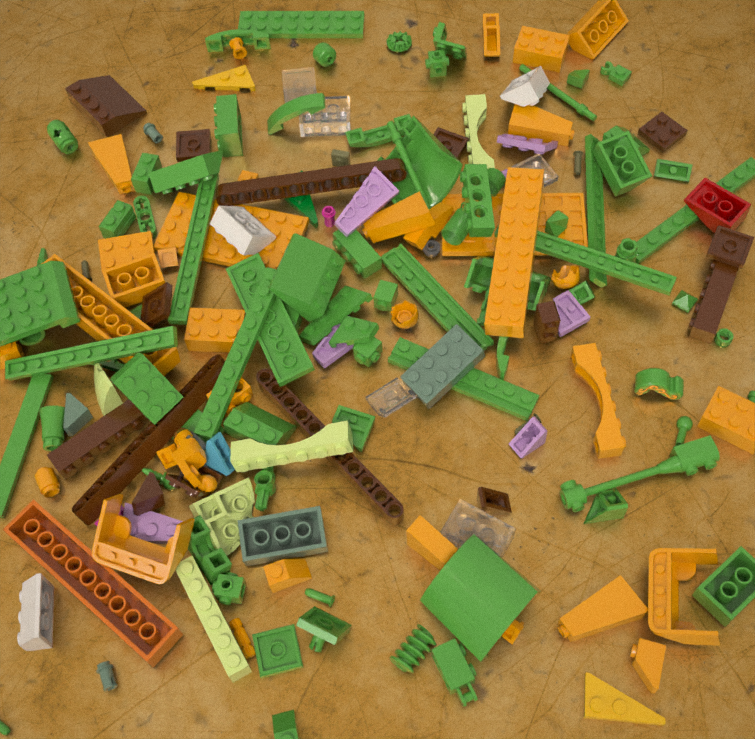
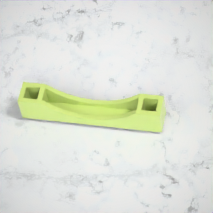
[462,94,495,185]
[230,421,353,472]
[176,556,252,683]

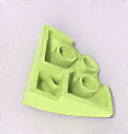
[94,363,123,416]
[189,477,255,555]

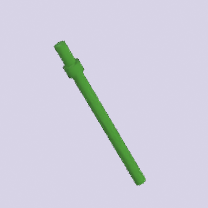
[519,64,597,121]
[387,121,431,209]

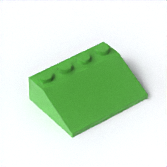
[268,233,346,322]

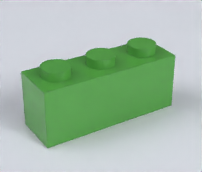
[332,230,382,279]

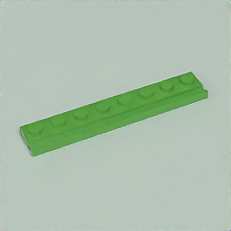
[380,243,494,351]
[388,337,540,421]

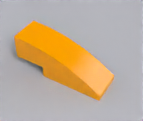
[482,13,500,57]
[403,203,454,250]

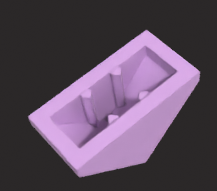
[509,416,548,459]

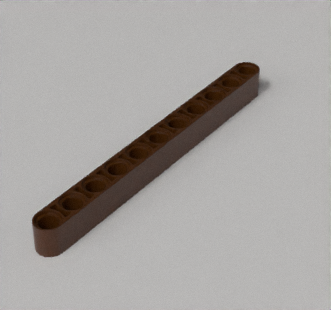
[216,158,407,206]
[72,354,225,525]
[256,368,404,525]

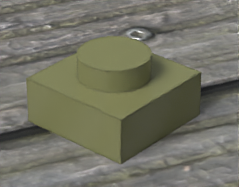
[331,149,350,167]

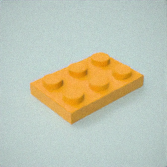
[98,231,155,274]

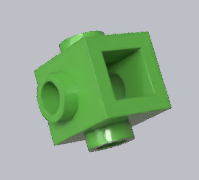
[425,50,449,78]
[212,572,247,605]

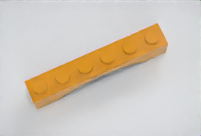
[571,343,626,459]

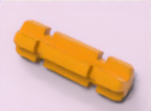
[229,618,256,659]

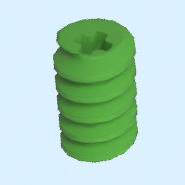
[389,624,437,673]

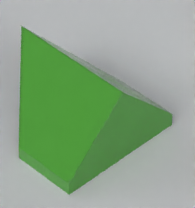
[583,488,628,524]

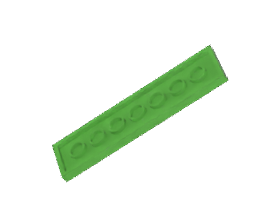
[238,11,365,38]
[226,253,315,387]

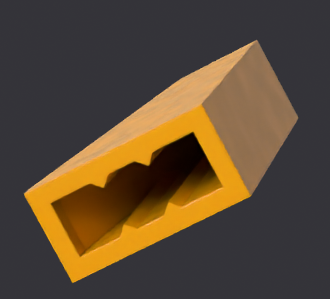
[508,104,575,147]
[88,134,135,194]
[362,191,435,243]
[406,515,458,570]
[557,575,648,642]

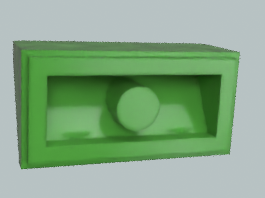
[654,159,693,182]

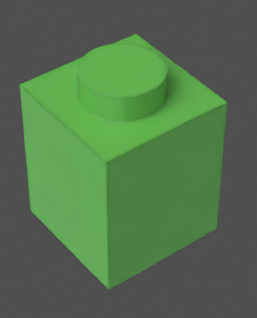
[373,280,398,311]

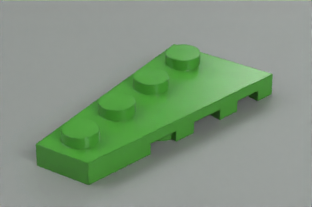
[299,285,373,346]

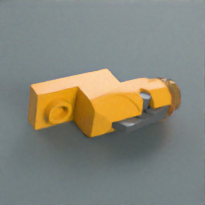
[171,428,207,488]

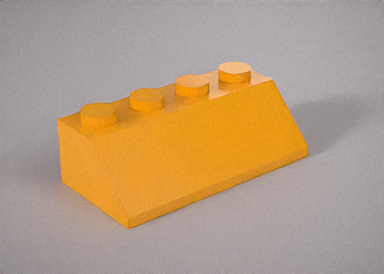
[566,0,629,60]

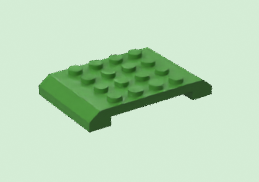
[0,261,80,347]

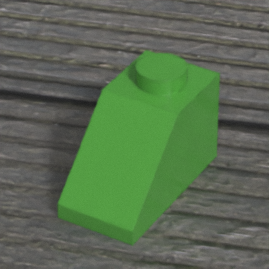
[272,710,300,739]

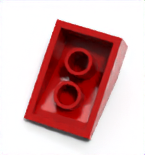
[684,178,751,233]

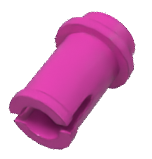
[322,206,336,227]

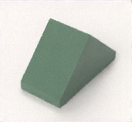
[63,393,93,436]

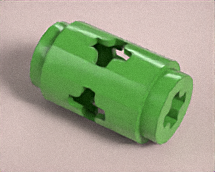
[47,120,78,154]

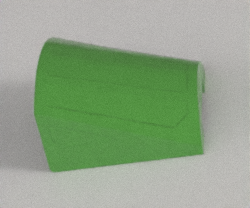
[377,116,463,208]
[420,534,541,662]

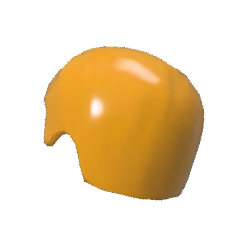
[551,265,580,289]
[390,300,419,329]

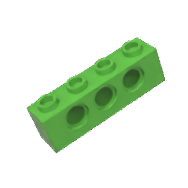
[460,164,495,237]

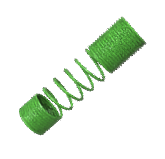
[441,168,506,245]

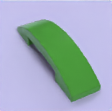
[205,29,271,52]
[267,93,326,135]
[345,114,411,148]
[496,336,509,380]

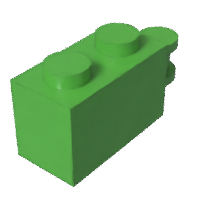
[431,638,478,707]

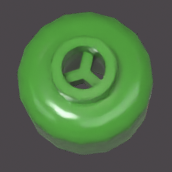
[313,42,336,67]

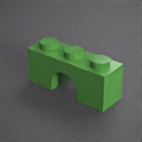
[188,515,232,585]

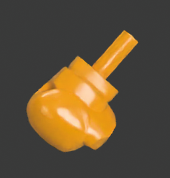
[183,475,218,492]

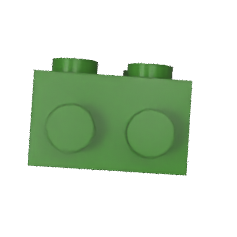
[433,22,467,60]

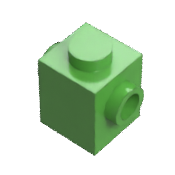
[353,337,383,367]

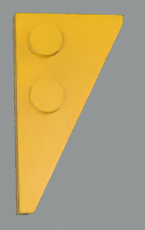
[192,65,256,91]
[584,672,665,726]

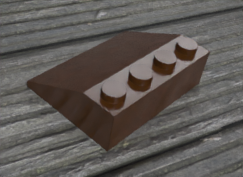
[65,75,147,138]

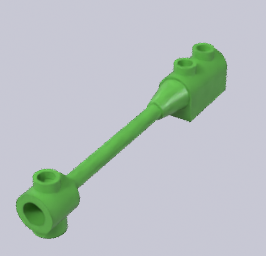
[560,435,720,512]

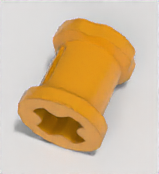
[229,37,247,59]

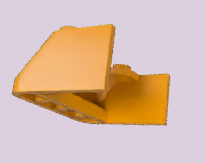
[92,494,195,584]
[648,548,720,646]

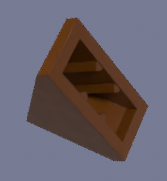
[132,472,165,516]
[477,487,512,518]

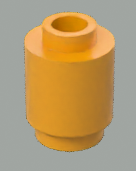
[34,467,60,498]

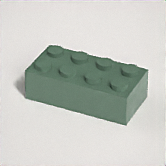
[400,324,485,409]
[237,506,328,566]

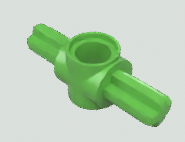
[254,466,276,511]

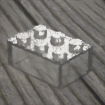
[299,96,351,137]
[440,499,516,558]

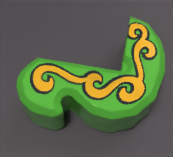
[634,368,684,400]

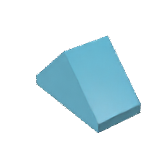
[204,432,235,476]

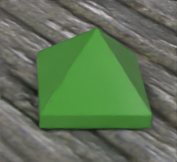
[672,290,698,313]

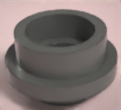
[423,240,441,257]

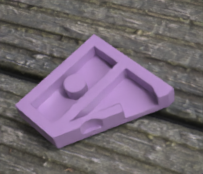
[553,290,590,337]

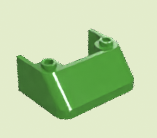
[464,256,551,311]

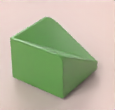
[567,69,590,89]
[545,210,569,237]
[569,280,595,305]

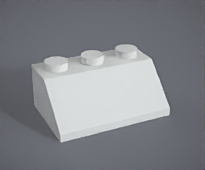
[500,66,550,107]
[210,206,276,256]
[17,573,54,651]

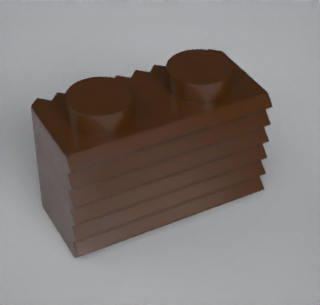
[533,301,561,342]

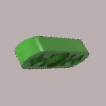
[133,196,158,239]

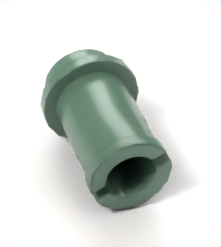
[143,123,163,143]
[96,661,118,692]

